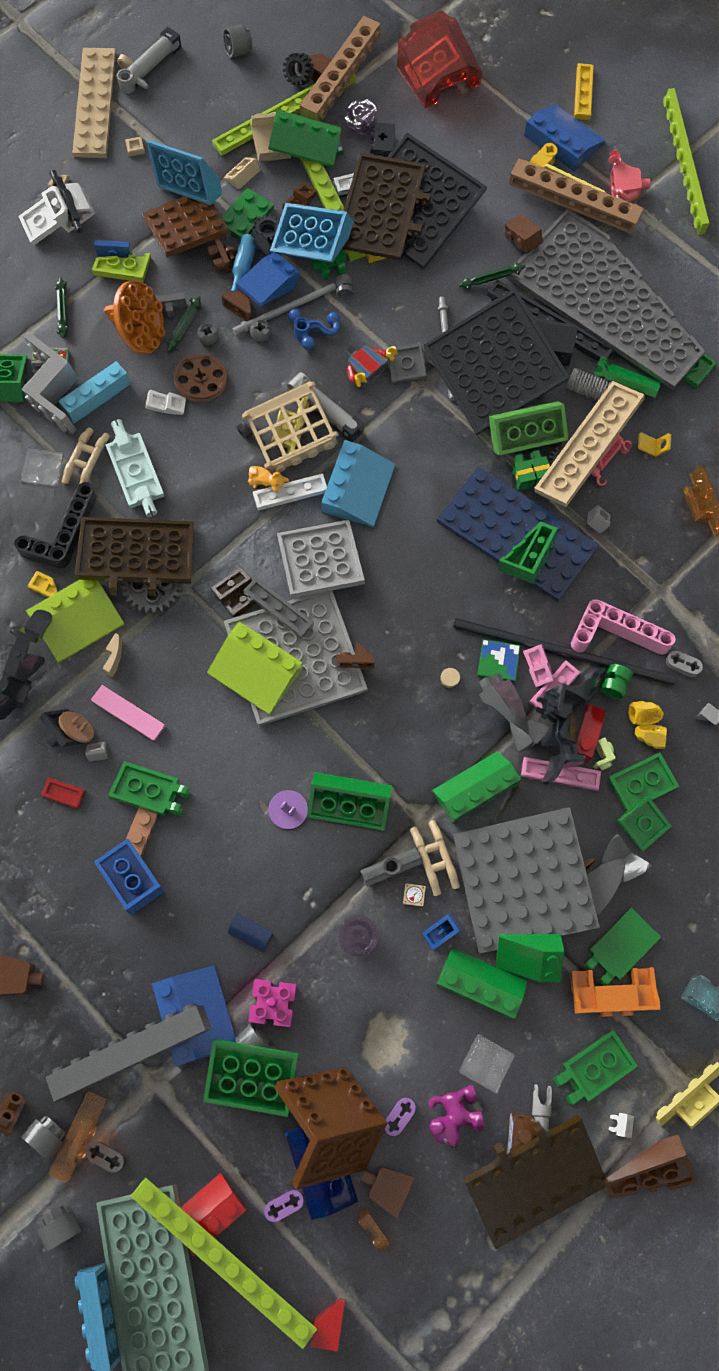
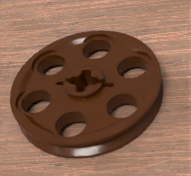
[174,354,227,402]

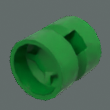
[601,664,633,700]

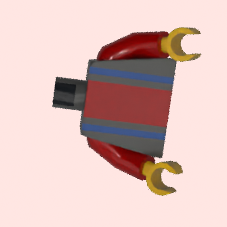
[345,346,399,389]

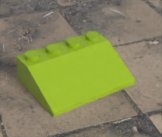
[26,580,125,663]
[207,621,303,715]

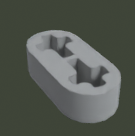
[665,651,703,677]

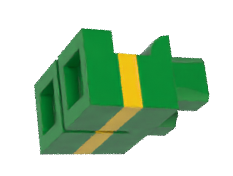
[513,450,550,491]

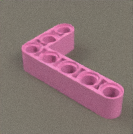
[571,600,675,655]

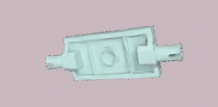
[105,419,164,517]

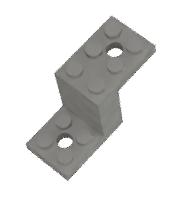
[22,332,79,435]

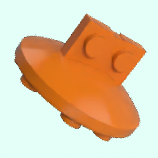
[104,280,165,354]

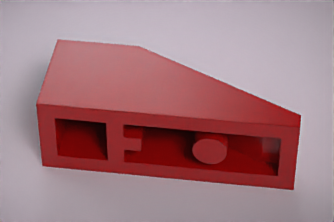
[576,704,606,763]

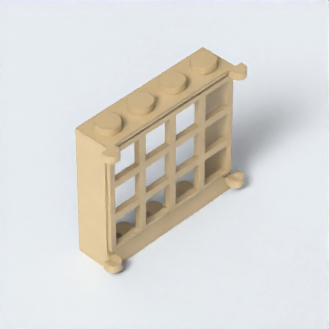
[242,381,339,474]

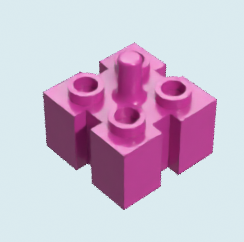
[248,979,297,1028]

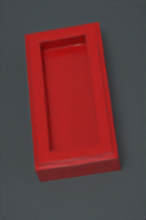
[41,777,86,809]

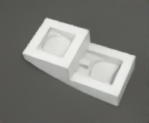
[146,390,186,415]

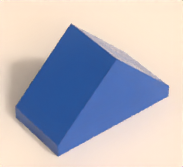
[422,913,461,950]

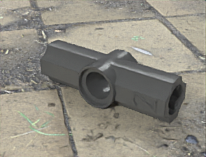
[360,848,422,887]

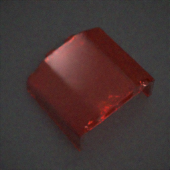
[397,10,482,108]

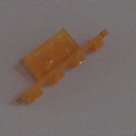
[683,465,719,536]
[49,1091,107,1183]

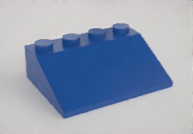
[524,105,606,172]
[152,965,236,1067]

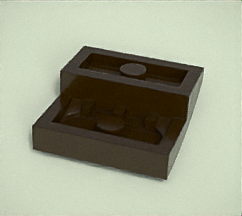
[211,567,257,618]

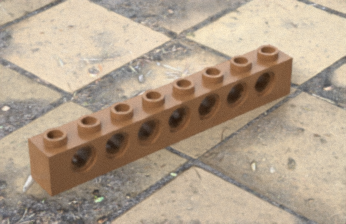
[299,16,382,122]
[509,158,643,234]

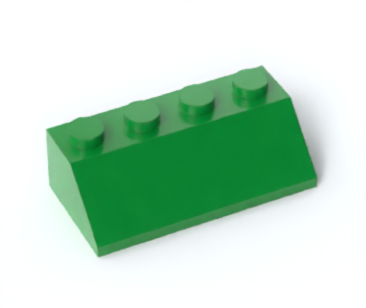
[268,109,341,167]
[432,751,521,824]
[307,772,392,831]
[436,947,527,1020]

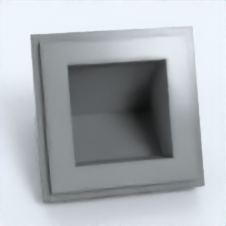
[85,742,108,762]

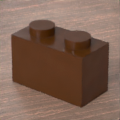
[504,214,543,253]

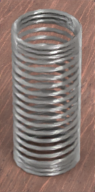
[566,368,611,401]

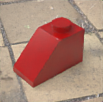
[310,1298,345,1352]

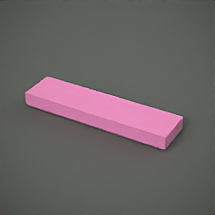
[91,685,166,742]
[521,757,601,791]

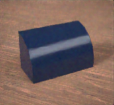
[228,913,274,953]

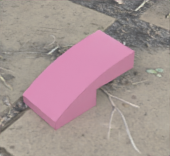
[523,644,554,687]

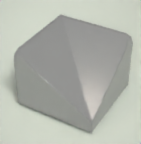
[587,505,610,533]
[696,703,719,725]

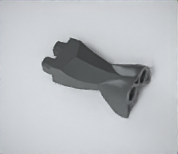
[479,673,549,753]
[587,834,652,916]

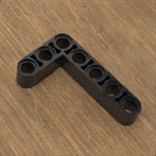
[14,482,97,569]

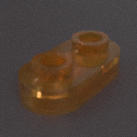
[358,1208,392,1251]

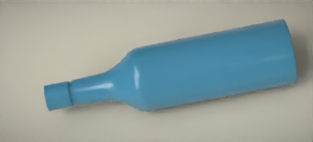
[231,234,256,292]

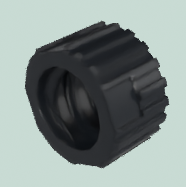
[236,421,253,439]

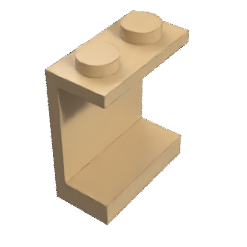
[250,112,291,162]

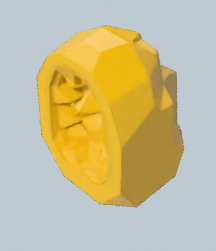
[628,701,664,726]
[635,725,667,749]

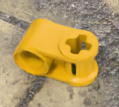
[530,143,557,167]

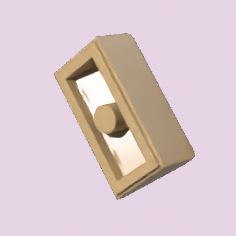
[224,157,261,189]

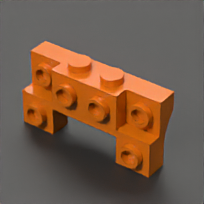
[570,967,660,1017]

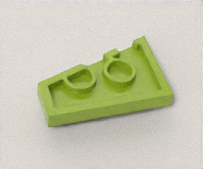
[92,253,151,282]

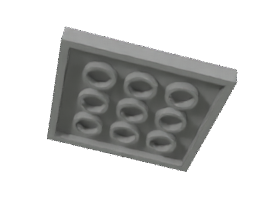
[277,520,365,598]

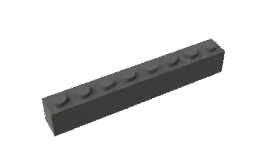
[45,1003,212,1102]

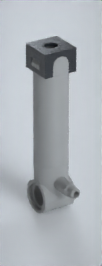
[117,27,182,94]
[287,372,364,442]

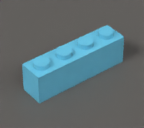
[58,361,130,424]

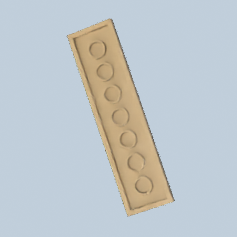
[72,48,116,158]
[534,381,644,507]

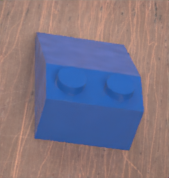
[236,252,300,306]
[94,839,165,915]

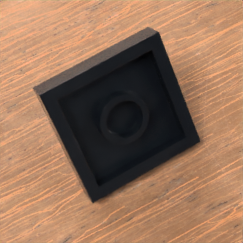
[39,709,87,747]

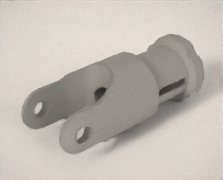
[532,1084,552,1131]

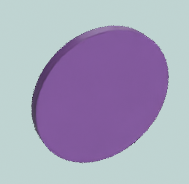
[268,790,308,829]

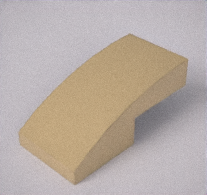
[102,633,122,678]

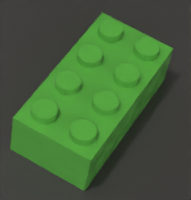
[489,401,569,455]

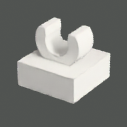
[609,1113,634,1138]

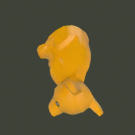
[248,466,289,492]

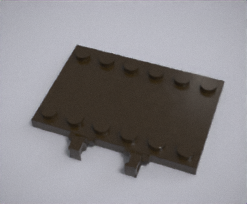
[342,152,431,260]
[75,517,194,596]
[463,1115,606,1249]

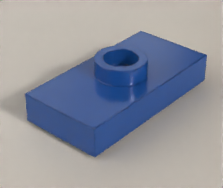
[94,240,132,258]

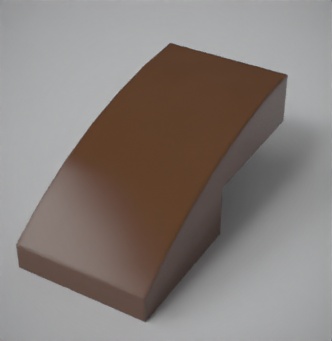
[282,183,317,209]

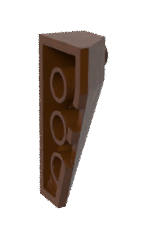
[603,1134,697,1197]

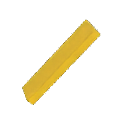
[574,63,594,120]

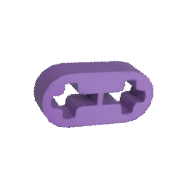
[385,1098,416,1136]
[264,1189,304,1222]

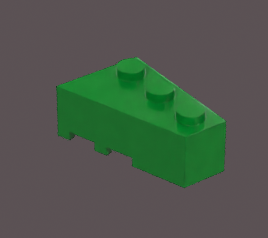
[499,521,558,584]

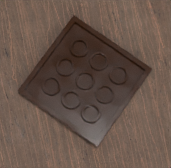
[142,196,230,258]

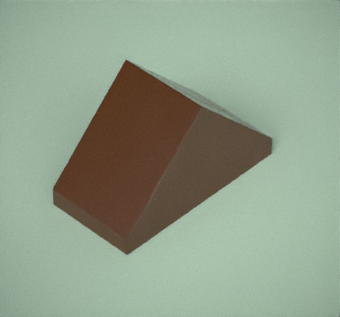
[221,291,252,321]

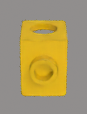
[638,432,671,457]

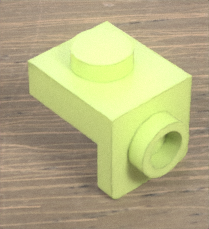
[593,738,616,770]

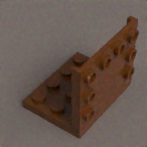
[275,1067,387,1190]

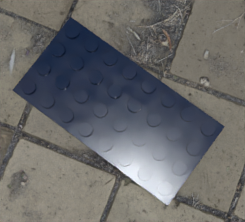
[436,466,599,602]

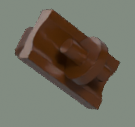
[207,238,237,274]
[0,1092,26,1136]

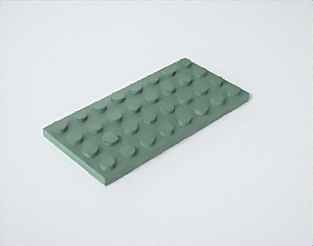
[96,1184,209,1371]

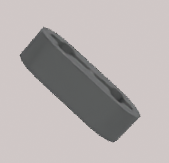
[86,1141,125,1173]

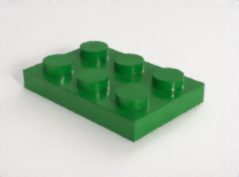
[221,188,274,240]
[608,752,680,812]

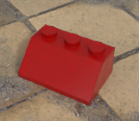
[181,1173,248,1257]

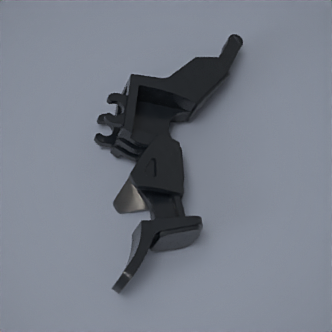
[0,610,52,720]
[535,668,607,785]

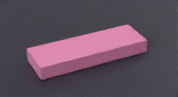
[529,661,581,708]

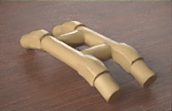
[62,427,110,484]
[410,820,460,896]

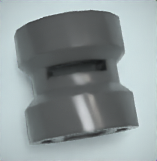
[335,274,353,299]

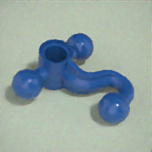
[288,308,340,350]

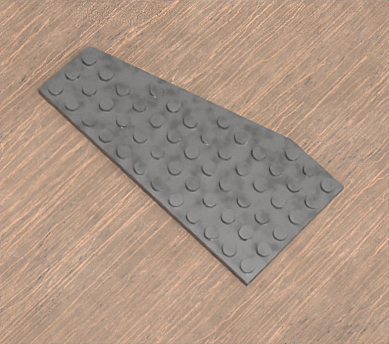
[506,208,705,390]

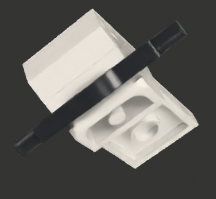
[19,170,95,245]

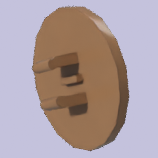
[59,711,94,743]

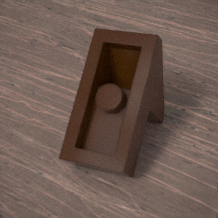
[336,641,375,669]

